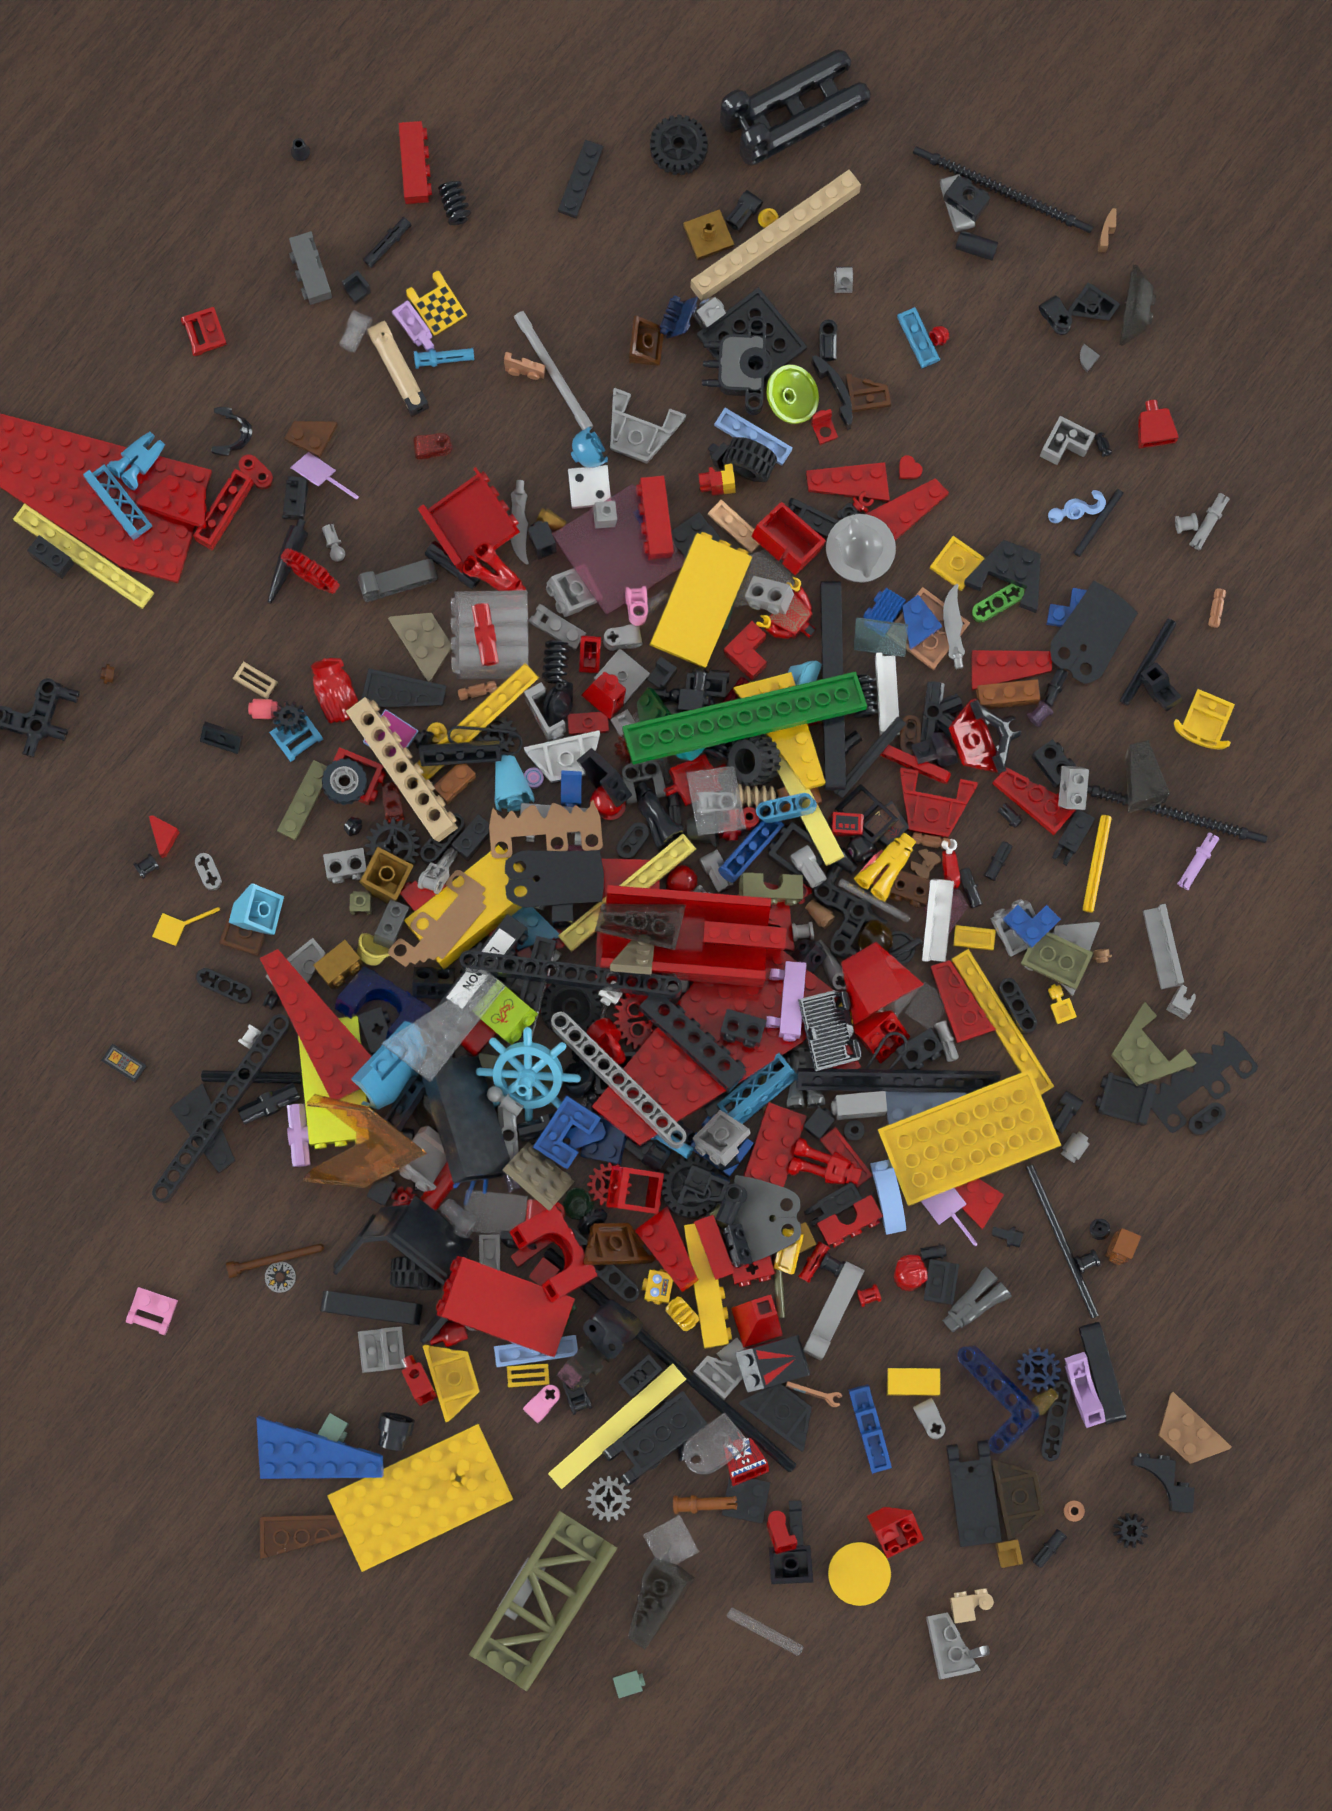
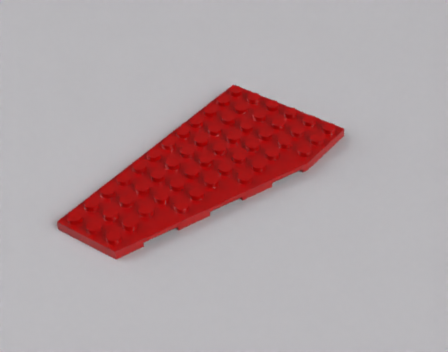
[0,414,212,583]
[592,949,840,1146]

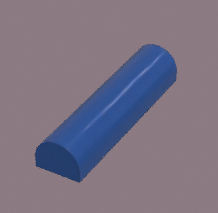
[718,811,784,883]

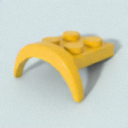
[1174,689,1235,749]

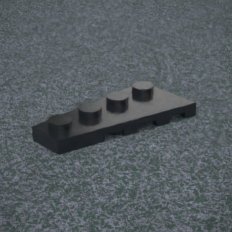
[361,668,447,707]
[170,1083,236,1173]

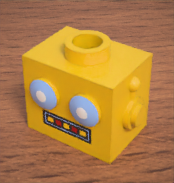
[642,1269,673,1305]

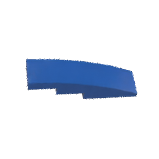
[848,1384,892,1474]

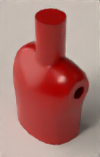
[430,1322,469,1347]

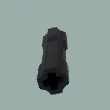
[425,541,481,590]

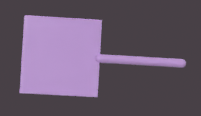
[291,452,359,499]
[921,1188,977,1246]

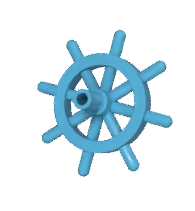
[476,1027,581,1122]

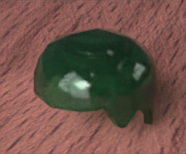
[563,1187,594,1220]

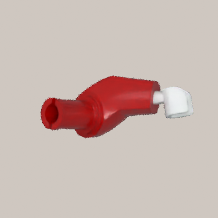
[941,839,960,890]

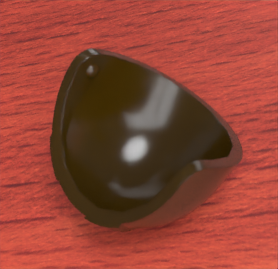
[859,920,893,951]

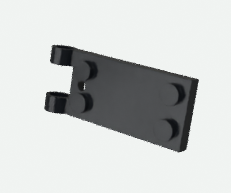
[602,1391,708,1486]
[946,1440,1002,1547]

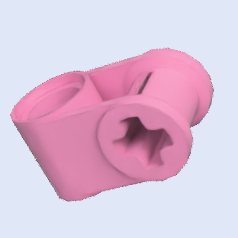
[625,586,648,626]
[523,1385,561,1423]

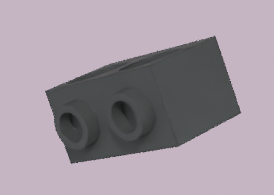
[373,899,409,949]

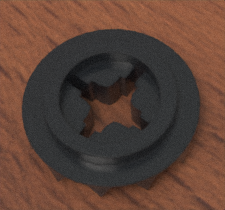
[577,1208,607,1235]

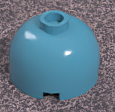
[571,427,608,468]

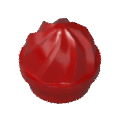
[929,326,949,346]

